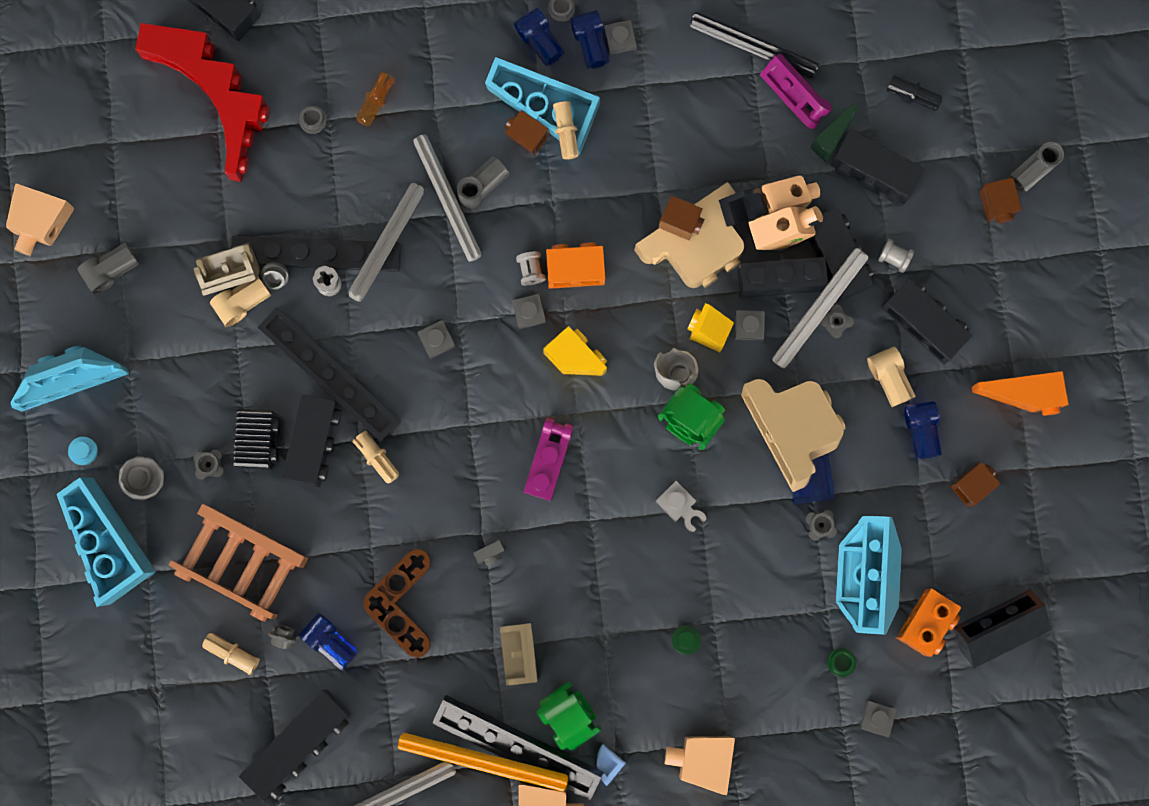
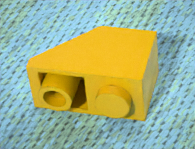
[687,303,734,353]
[543,326,607,376]

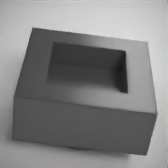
[604,20,637,55]
[512,294,546,329]
[735,310,765,341]
[417,320,455,359]
[473,540,505,566]
[859,701,897,737]

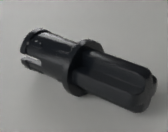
[886,75,942,111]

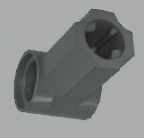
[1008,142,1064,194]
[457,156,509,209]
[77,243,139,295]

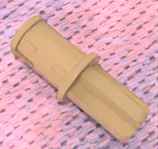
[553,101,579,159]
[353,431,399,484]
[202,633,260,675]

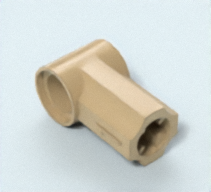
[210,276,271,327]
[867,347,916,407]

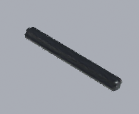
[690,12,819,78]

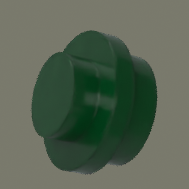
[672,626,701,655]
[827,648,856,677]

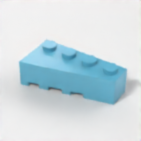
[485,57,600,155]
[57,477,156,607]

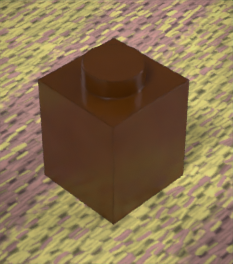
[505,110,551,157]
[979,178,1022,224]
[659,195,705,241]
[949,462,1000,508]

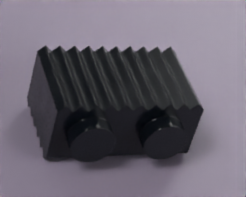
[234,409,280,470]

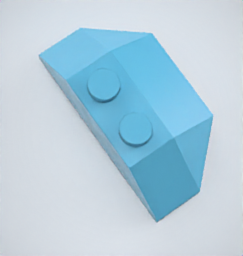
[10,346,129,412]
[836,516,902,635]

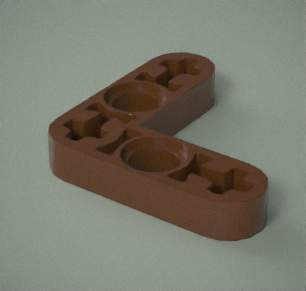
[363,549,431,658]

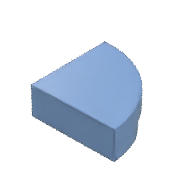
[596,744,625,786]

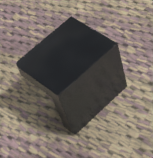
[718,186,769,227]

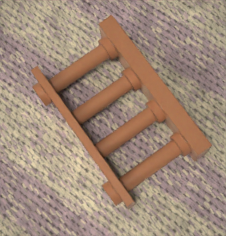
[169,503,309,622]

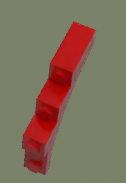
[135,23,270,182]

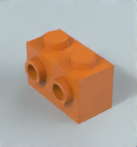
[546,242,605,289]
[896,588,961,657]

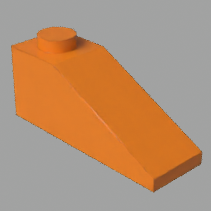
[971,371,1069,416]

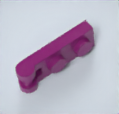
[760,54,832,129]
[523,417,574,501]

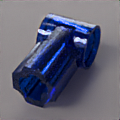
[514,8,565,66]
[570,10,610,69]
[904,401,942,460]
[299,613,359,671]

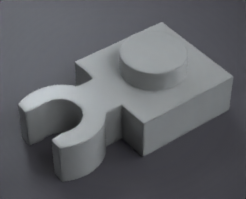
[655,481,707,532]

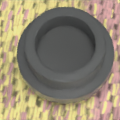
[548,0,575,22]
[299,106,327,134]
[260,262,289,290]

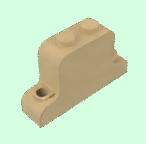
[634,182,744,288]
[741,379,845,492]

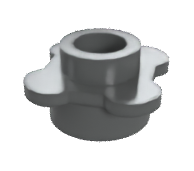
[820,305,854,338]
[194,450,224,480]
[806,510,837,541]
[268,625,301,649]

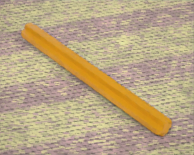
[398,733,568,792]

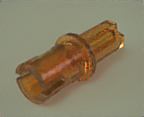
[356,72,395,126]

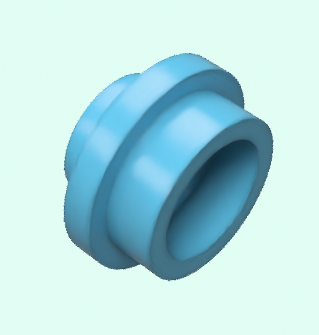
[68,437,98,465]

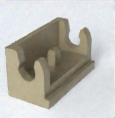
[194,242,261,296]
[500,623,538,685]

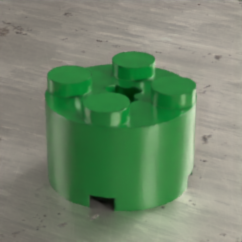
[658,384,725,450]
[536,681,602,751]

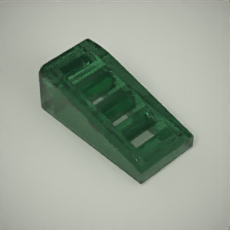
[811,103,858,162]

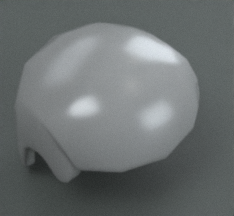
[654,348,699,391]
[118,457,164,500]

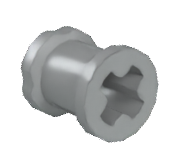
[878,238,915,273]
[516,251,546,286]
[313,266,342,297]

